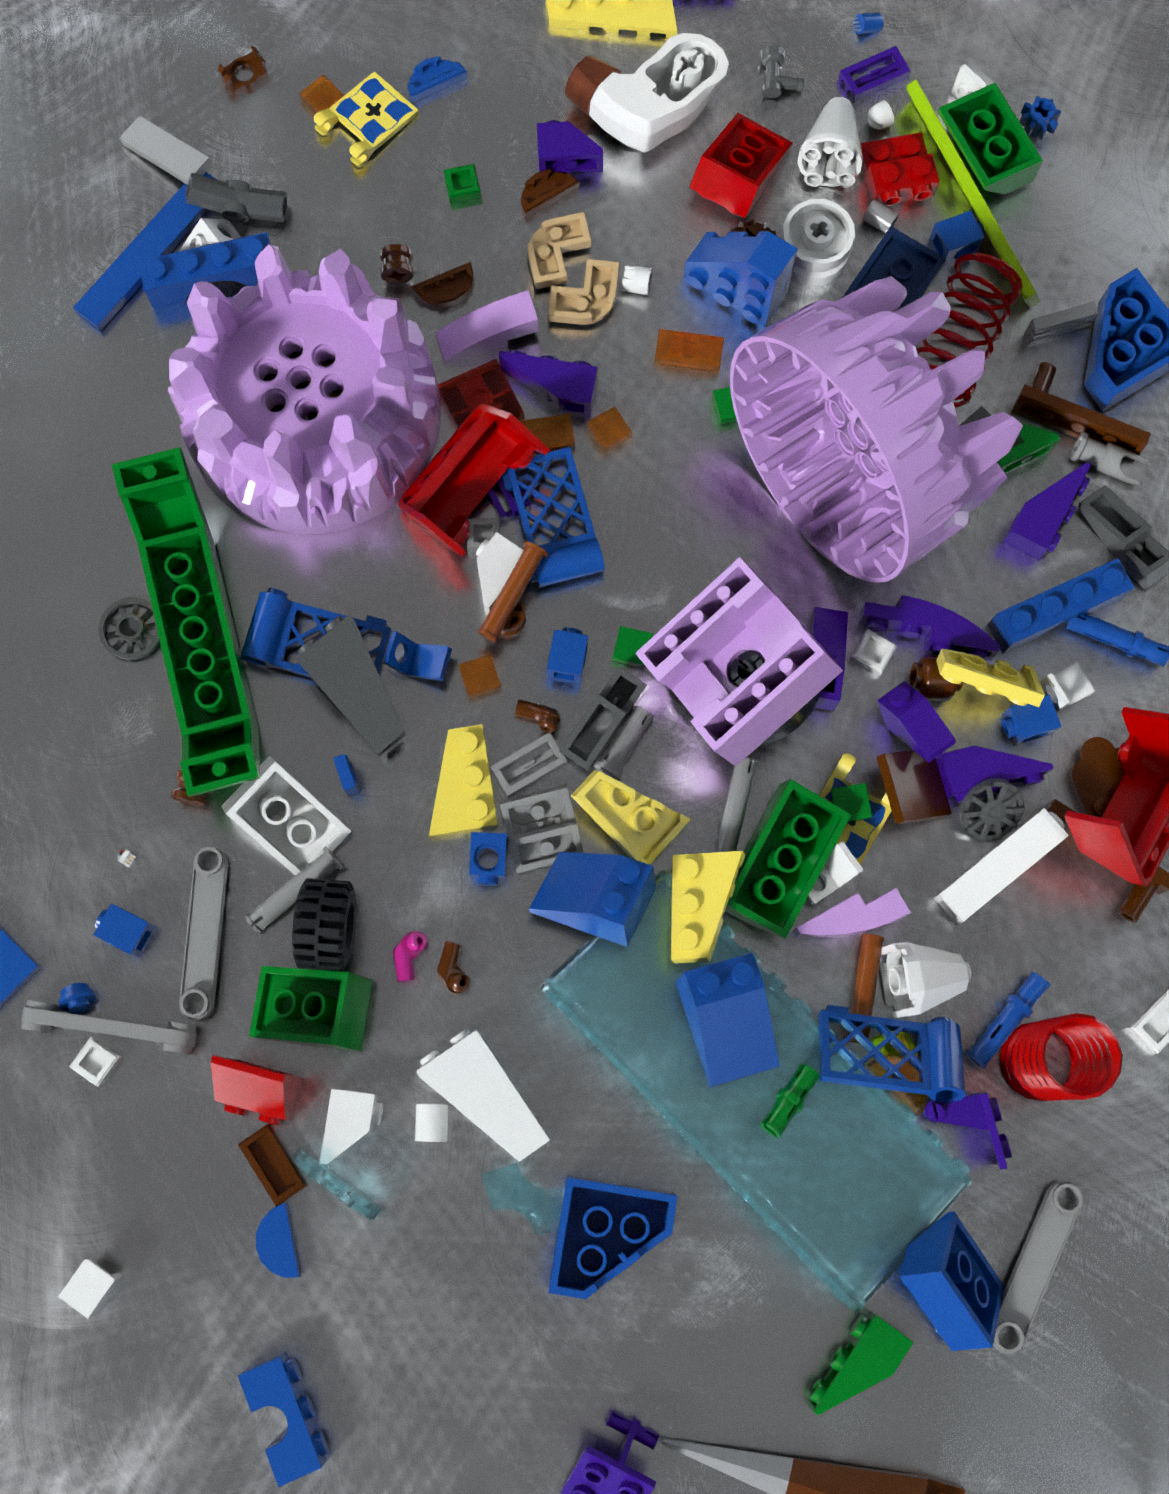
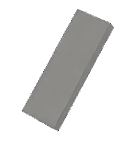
[119,115,213,185]

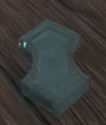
[291,1147,382,1220]
[482,1163,564,1236]

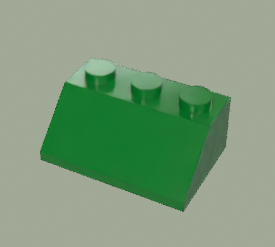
[937,82,1043,195]

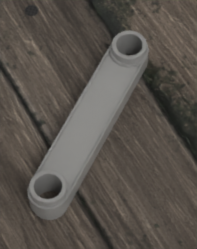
[179,846,228,1021]
[21,1000,197,1054]
[993,1181,1083,1354]

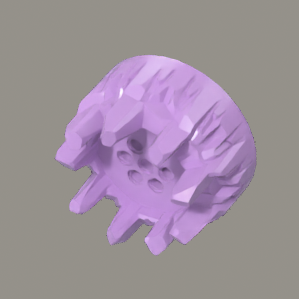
[168,244,441,534]
[730,276,1023,583]

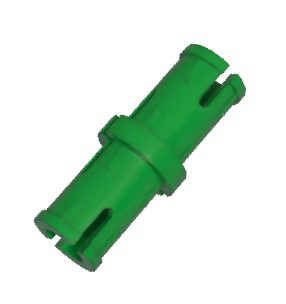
[760,1063,820,1138]

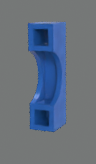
[138,232,271,309]
[987,558,1135,654]

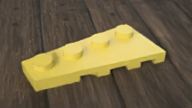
[545,0,677,38]

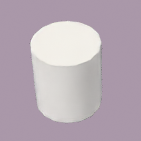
[415,1104,449,1142]

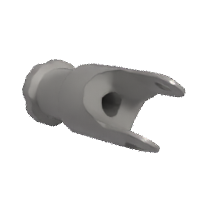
[1069,432,1151,486]

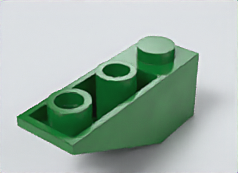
[808,1311,914,1415]

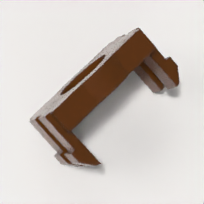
[217,46,268,95]

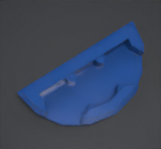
[408,56,468,104]
[256,1202,301,1278]

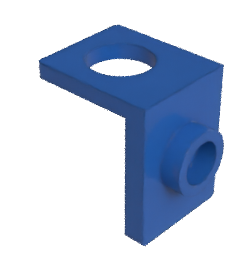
[384,631,452,681]

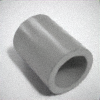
[862,199,899,234]

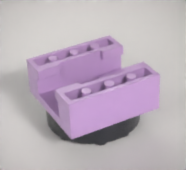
[635,557,843,766]

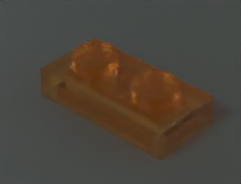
[654,329,724,373]

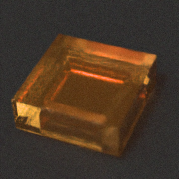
[299,74,344,114]
[587,406,632,453]
[458,654,502,699]

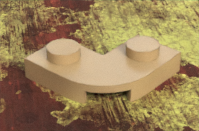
[527,212,591,289]
[547,259,619,325]

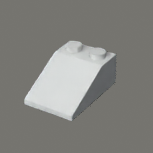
[222,756,351,875]

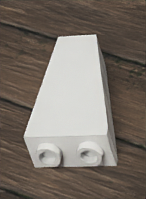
[933,808,1069,925]
[416,1029,551,1162]

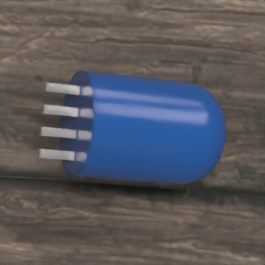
[852,12,884,34]

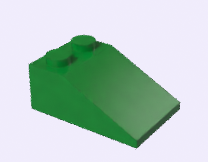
[249,966,373,1051]

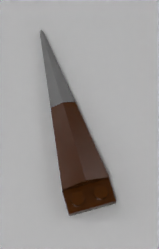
[660,1438,965,1494]

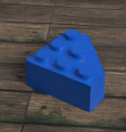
[684,231,798,327]
[1084,268,1169,412]
[549,1176,677,1299]

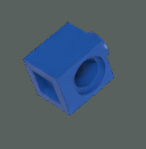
[929,210,984,267]
[547,627,588,684]
[1001,694,1062,746]
[469,832,508,886]
[93,903,157,958]

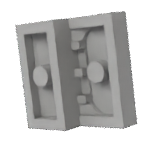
[499,784,584,873]

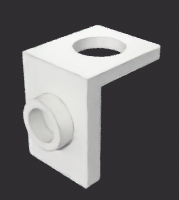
[951,64,1000,99]
[180,218,242,251]
[1040,663,1095,713]
[807,841,863,905]

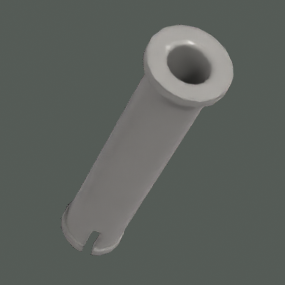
[711,757,758,853]
[245,846,343,934]

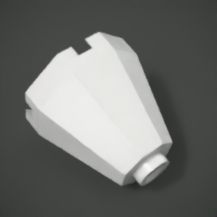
[878,942,972,1019]

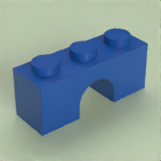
[238,1351,329,1488]

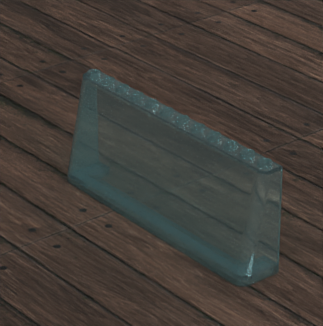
[539,870,972,1315]

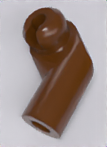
[515,699,561,732]
[437,941,470,994]

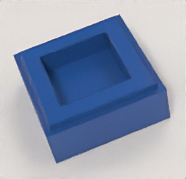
[333,754,361,797]

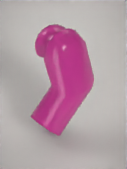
[393,931,427,982]

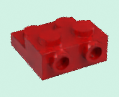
[860,132,940,207]

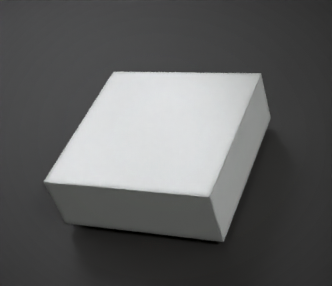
[850,629,897,676]
[69,1037,122,1087]

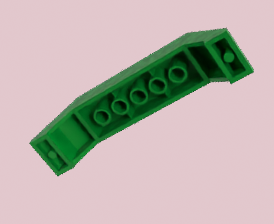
[111,447,260,797]

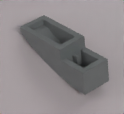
[1078,485,1169,589]
[559,666,649,771]

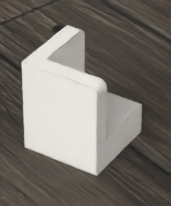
[58,1259,124,1319]

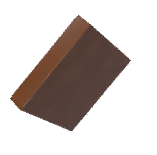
[876,750,952,824]

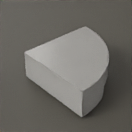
[467,518,501,555]

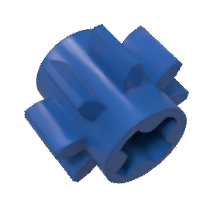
[1019,96,1061,140]

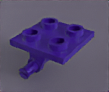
[925,1091,1012,1170]
[560,1410,660,1494]

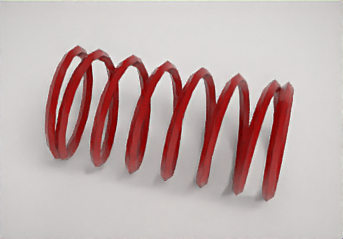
[916,253,1023,407]
[1000,1013,1123,1101]

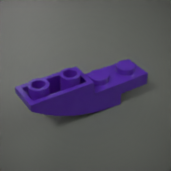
[858,595,1000,662]

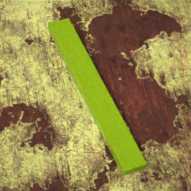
[906,79,1040,308]

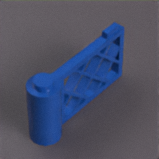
[502,447,605,588]
[240,588,392,677]
[818,1005,966,1103]

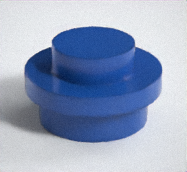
[58,983,96,1014]

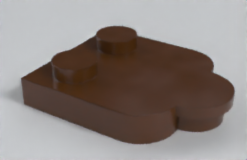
[1068,737,1125,817]

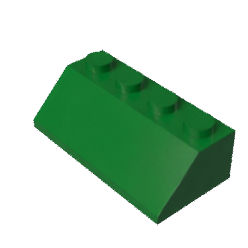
[725,779,851,939]

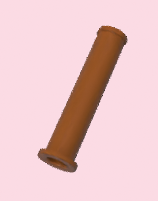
[477,541,548,643]
[843,934,884,1044]

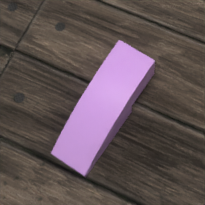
[436,290,539,364]
[793,888,911,939]

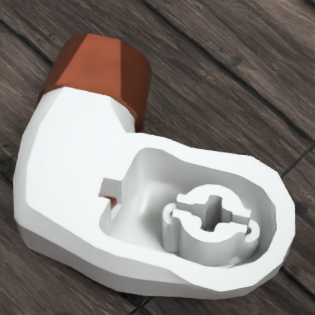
[565,33,729,152]

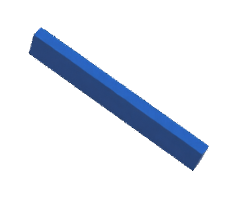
[73,172,217,331]

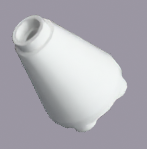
[797,97,863,187]

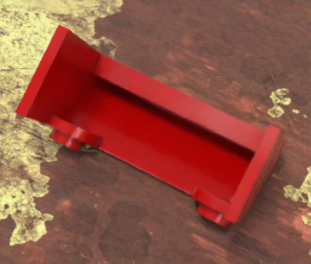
[398,404,550,556]
[1064,707,1169,886]

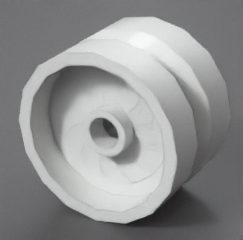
[781,199,855,286]

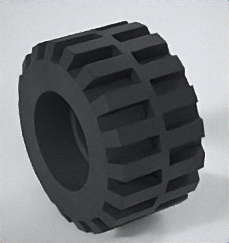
[292,878,356,972]

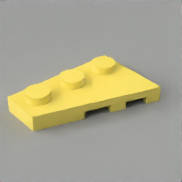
[936,648,1045,707]
[429,724,498,838]
[571,770,691,865]
[671,851,745,963]

